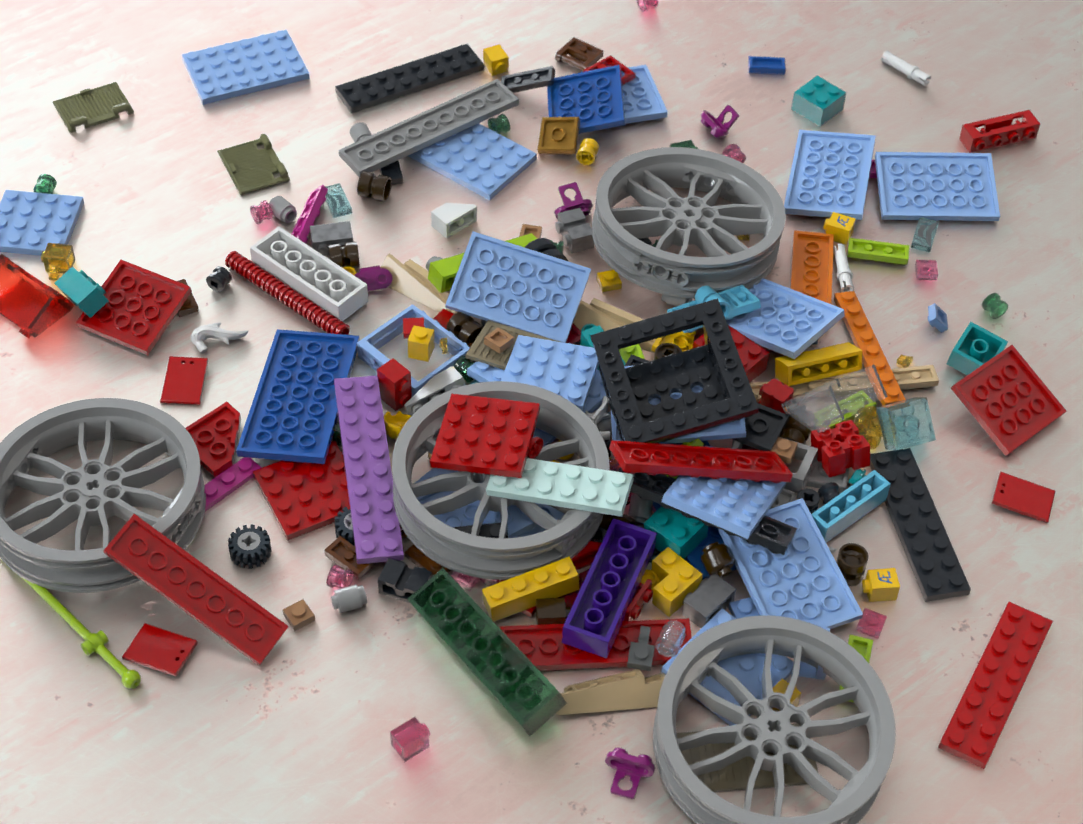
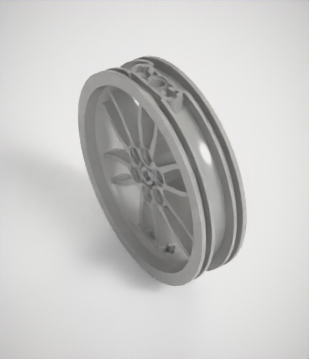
[592,147,786,299]
[392,381,609,580]
[0,398,206,593]
[653,616,896,824]

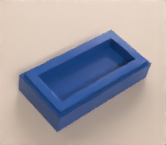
[748,56,786,74]

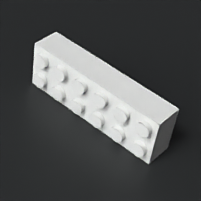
[250,227,368,321]

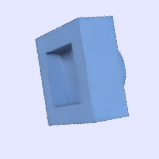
[928,303,948,333]
[728,597,760,619]

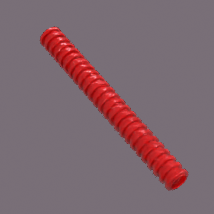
[225,251,350,335]

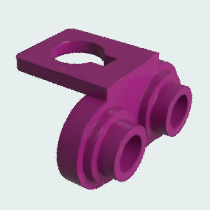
[700,105,739,139]
[554,182,593,219]
[354,265,392,291]
[605,748,655,799]

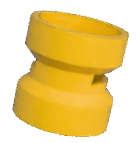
[576,138,599,165]

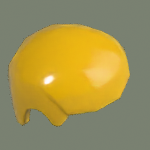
[384,411,411,440]

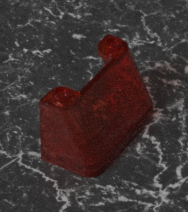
[0,254,75,338]

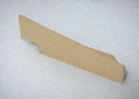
[380,253,457,314]
[573,298,656,353]
[552,669,665,715]

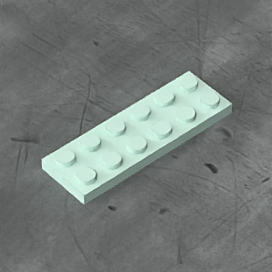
[486,458,633,517]

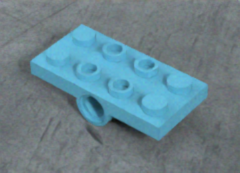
[667,285,761,333]

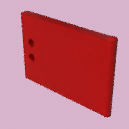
[160,356,208,405]
[992,471,1056,523]
[122,623,198,677]

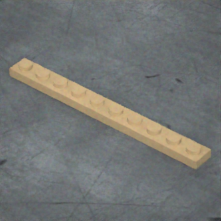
[750,365,939,403]

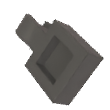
[627,626,655,671]

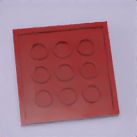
[76,259,192,355]
[951,345,1067,456]
[430,393,540,478]
[252,440,350,541]

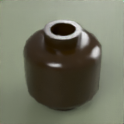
[701,542,735,578]

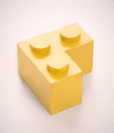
[651,547,703,617]

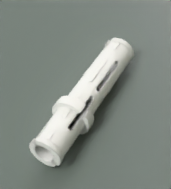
[881,51,931,86]
[833,244,854,292]

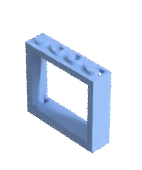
[357,304,471,397]

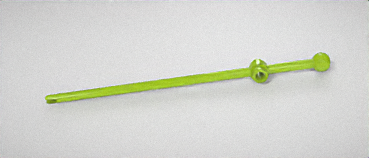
[20,576,141,689]

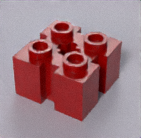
[811,420,870,478]

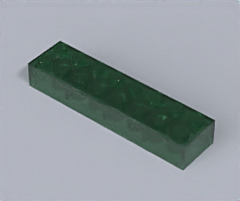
[407,568,567,736]

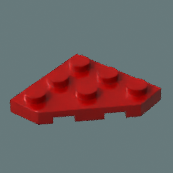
[186,402,241,477]

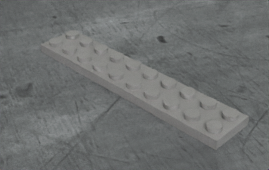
[339,79,519,177]

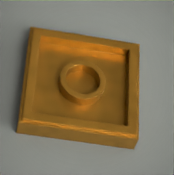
[537,117,580,154]

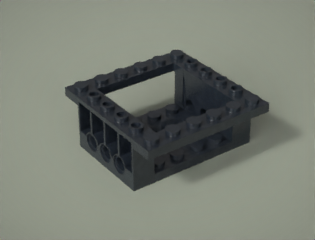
[590,298,759,443]

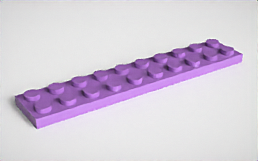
[334,376,404,564]

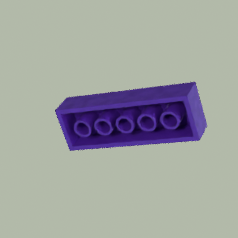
[562,518,657,658]

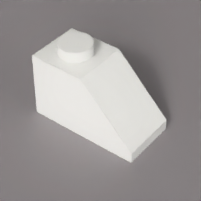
[431,203,477,239]

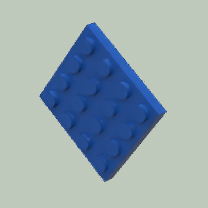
[547,65,625,134]

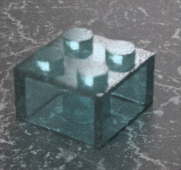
[876,397,936,450]

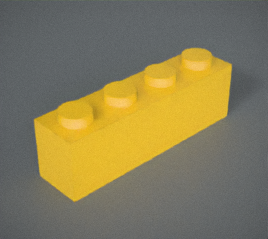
[775,342,862,386]
[482,556,579,622]

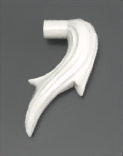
[191,322,249,354]
[585,396,611,440]

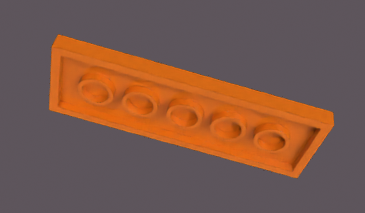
[790,230,834,304]

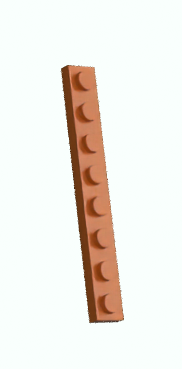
[834,291,906,409]

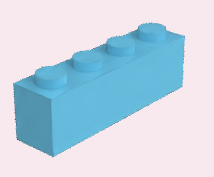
[811,470,891,543]

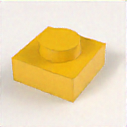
[596,270,622,293]

